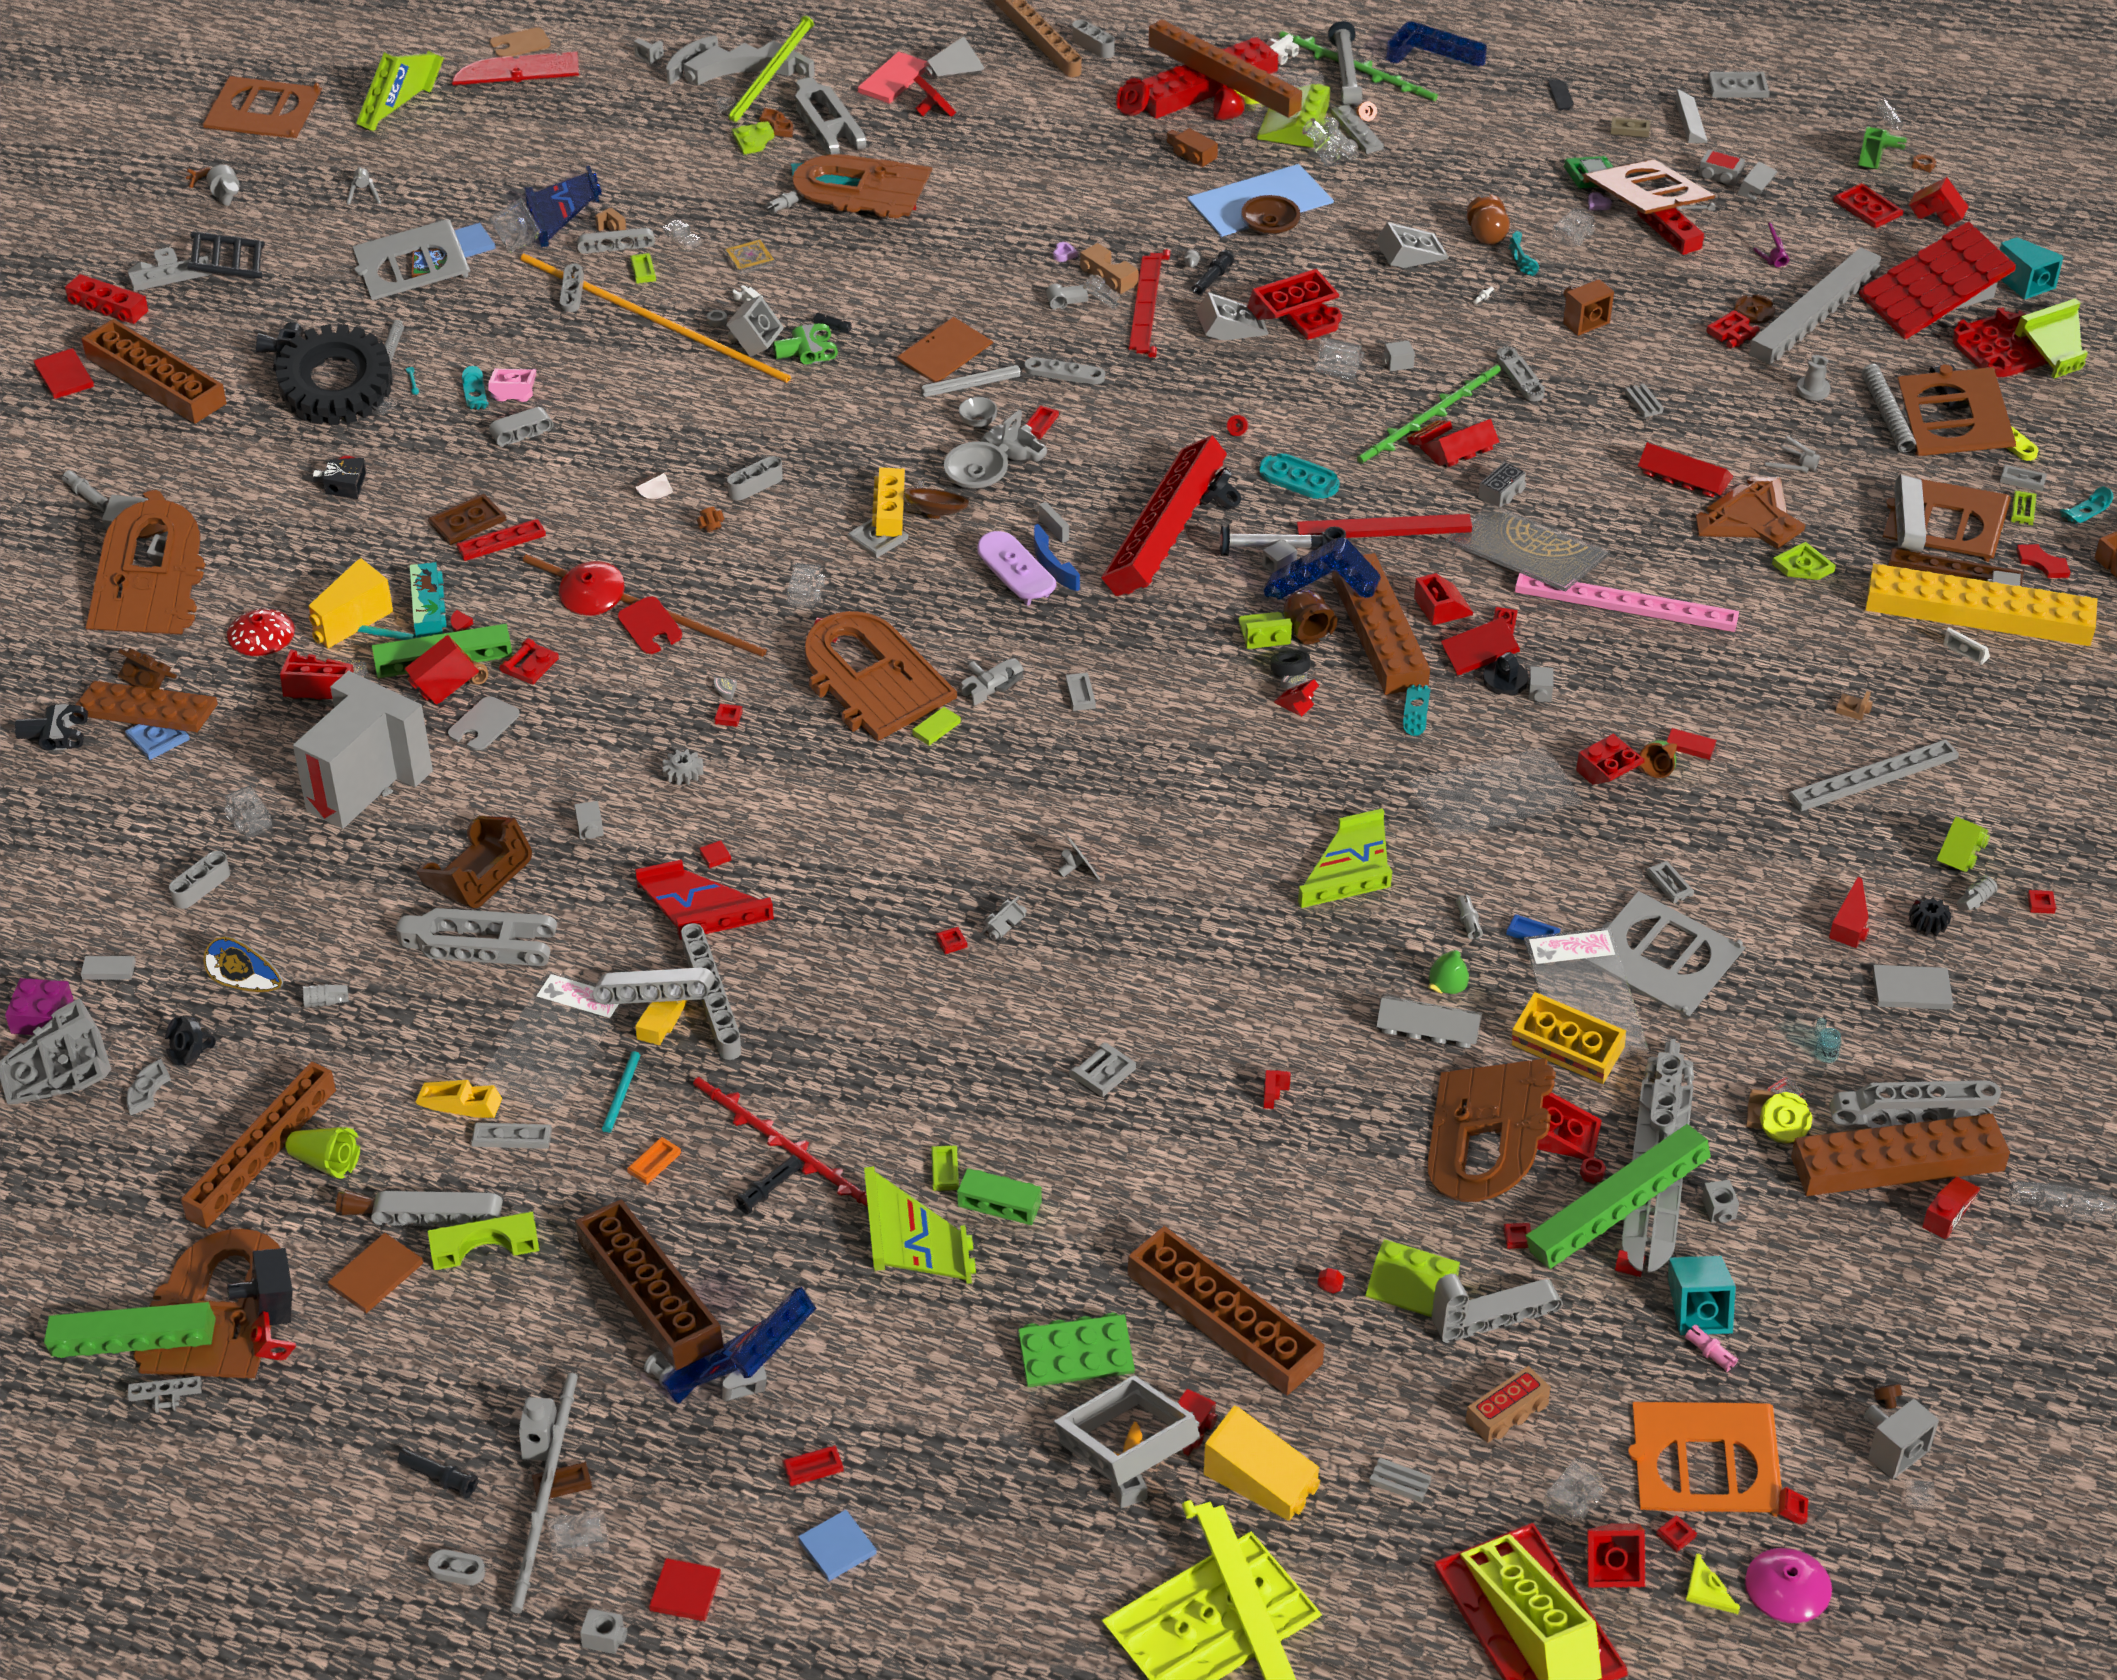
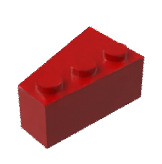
[280,649,354,700]

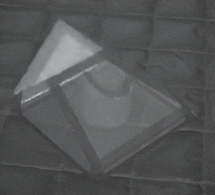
[490,198,541,253]

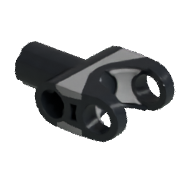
[15,704,88,750]

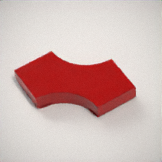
[2016,544,2071,578]

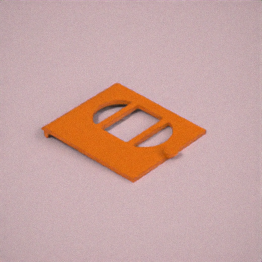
[1628,1402,1782,1517]

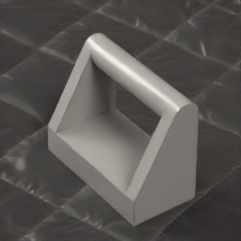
[721,1353,767,1401]

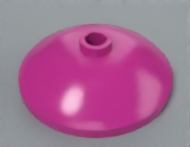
[1745,1548,1832,1623]

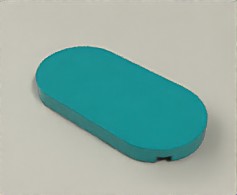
[1259,453,1340,499]

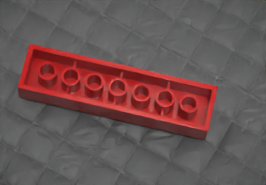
[1142,37,1279,119]

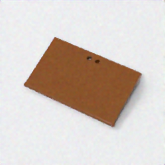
[897,317,994,383]

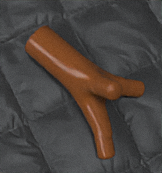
[186,167,211,188]

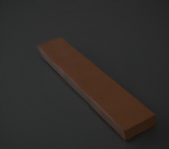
[1888,548,2024,586]

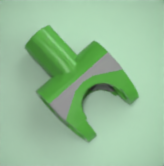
[773,324,838,365]

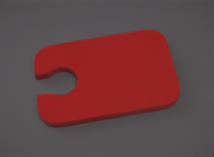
[618,596,683,654]

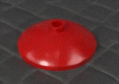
[559,561,625,616]

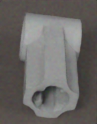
[1046,284,1088,310]

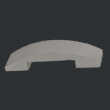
[666,35,718,85]

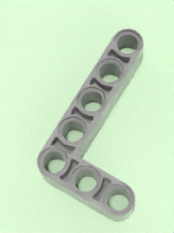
[1432,1274,1563,1343]

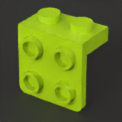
[1239,612,1292,649]

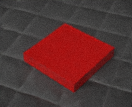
[649,1558,721,1622]

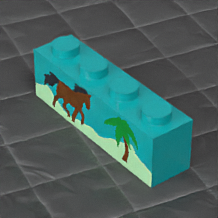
[410,562,447,638]

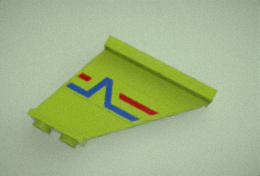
[1298,808,1392,908]
[864,1166,976,1284]

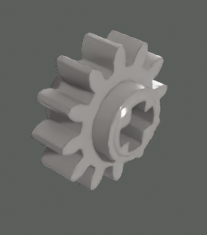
[662,749,703,785]

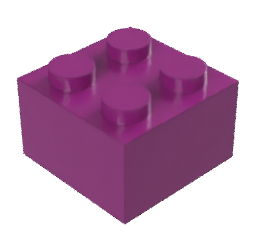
[5,978,74,1035]

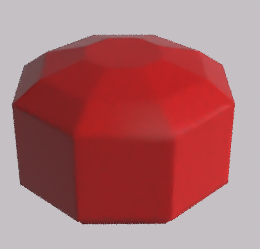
[1580,1157,1606,1184]
[1317,1268,1344,1293]

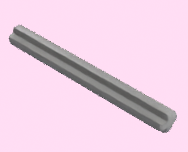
[921,365,1021,397]

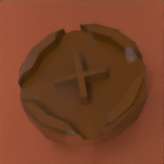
[1734,294,1775,323]

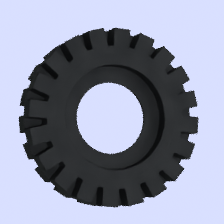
[276,324,393,425]

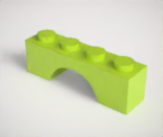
[428,1212,539,1270]

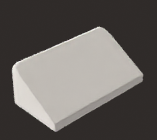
[1943,628,1990,665]

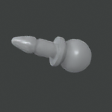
[1184,250,1200,268]

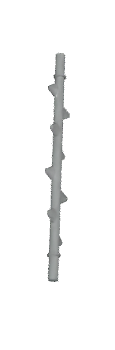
[511,1373,578,1613]

